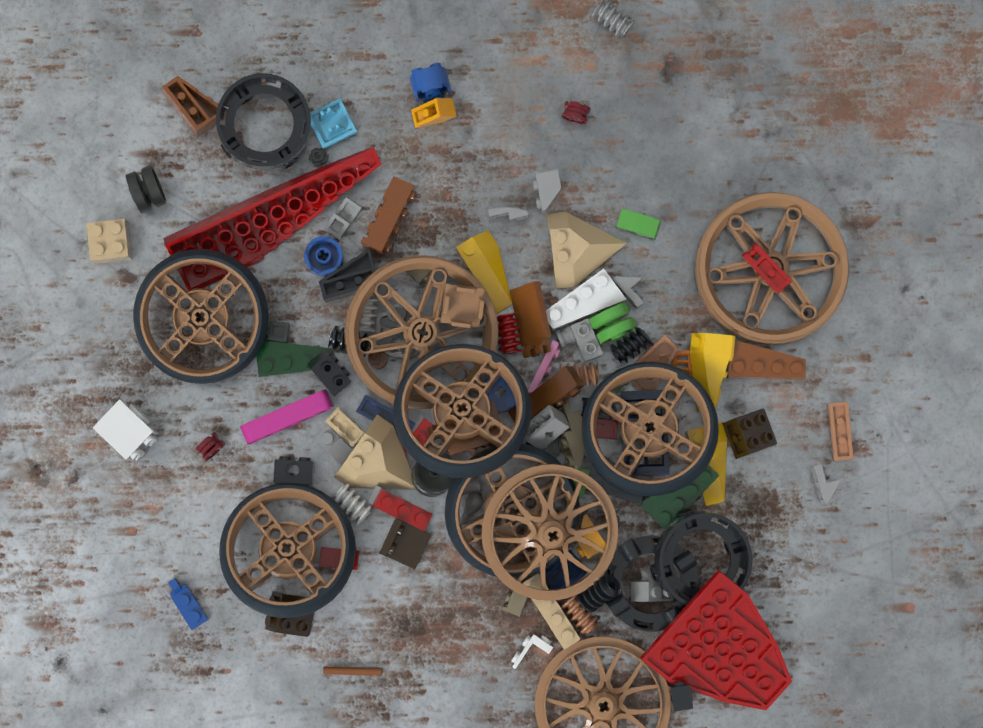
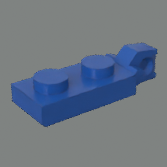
[168,578,209,630]

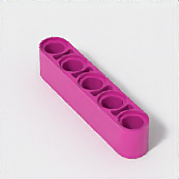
[240,389,334,445]

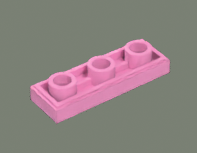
[528,340,561,394]

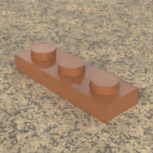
[828,402,854,461]

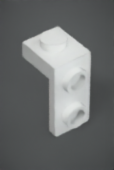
[511,634,553,669]

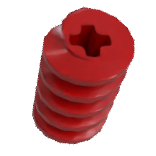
[497,313,523,354]

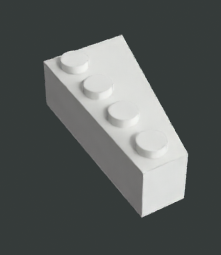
[546,269,626,331]

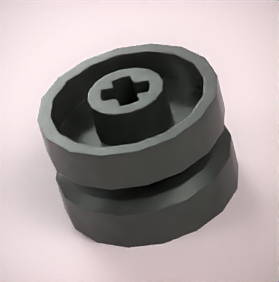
[125,165,167,214]
[411,453,453,497]

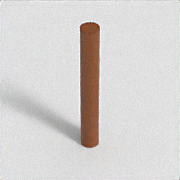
[323,666,382,676]

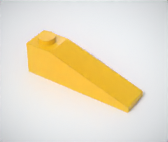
[456,230,513,314]
[690,333,735,412]
[685,422,727,506]

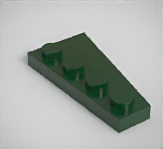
[256,341,334,378]
[639,465,719,530]

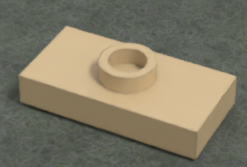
[325,407,365,447]

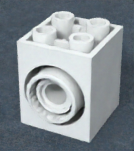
[93,399,159,461]

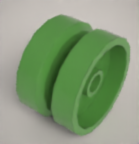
[589,302,638,345]

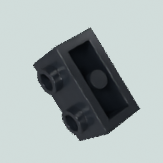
[307,349,351,397]

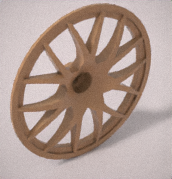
[481,464,618,601]
[535,637,671,728]

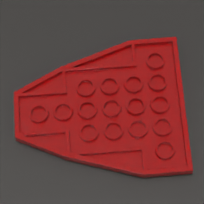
[640,569,792,710]

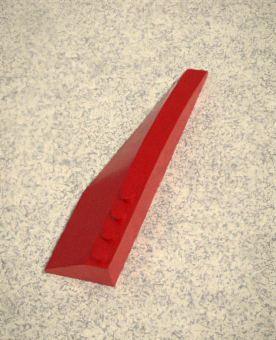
[163,147,382,291]

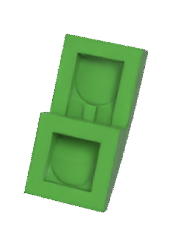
[616,209,661,239]

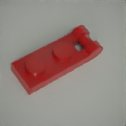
[741,243,792,295]

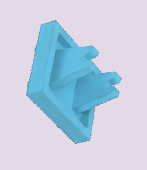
[310,98,357,149]

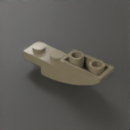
[556,399,585,470]

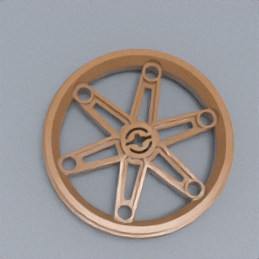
[695,192,849,345]
[344,255,498,409]

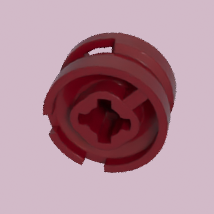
[561,101,591,124]
[195,432,226,462]

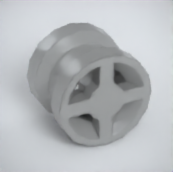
[555,326,576,349]

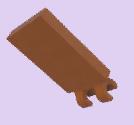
[510,281,551,358]
[427,401,501,456]

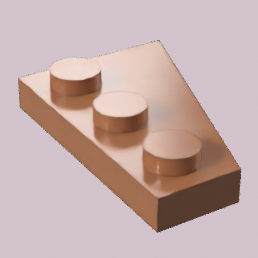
[631,334,679,391]

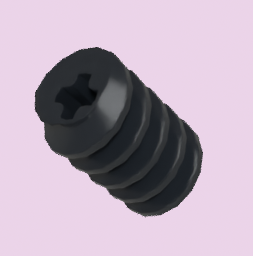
[328,325,370,357]
[610,327,653,366]
[577,574,621,612]

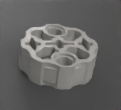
[375,303,427,359]

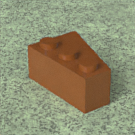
[162,76,228,138]

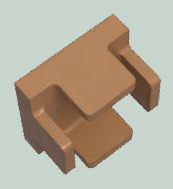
[440,283,485,328]

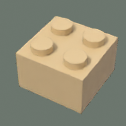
[86,219,132,264]

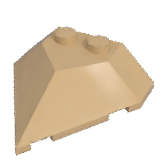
[547,212,627,289]
[334,414,415,489]

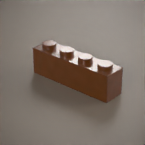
[508,366,585,422]

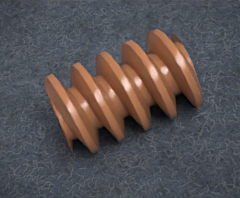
[559,362,599,387]
[561,595,601,635]

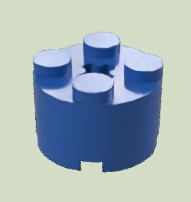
[409,63,452,103]
[304,236,344,277]
[484,376,516,413]

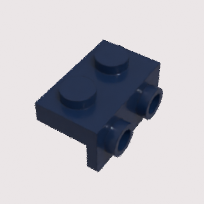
[545,550,588,590]

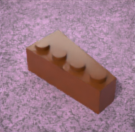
[361,176,417,257]
[726,340,806,380]

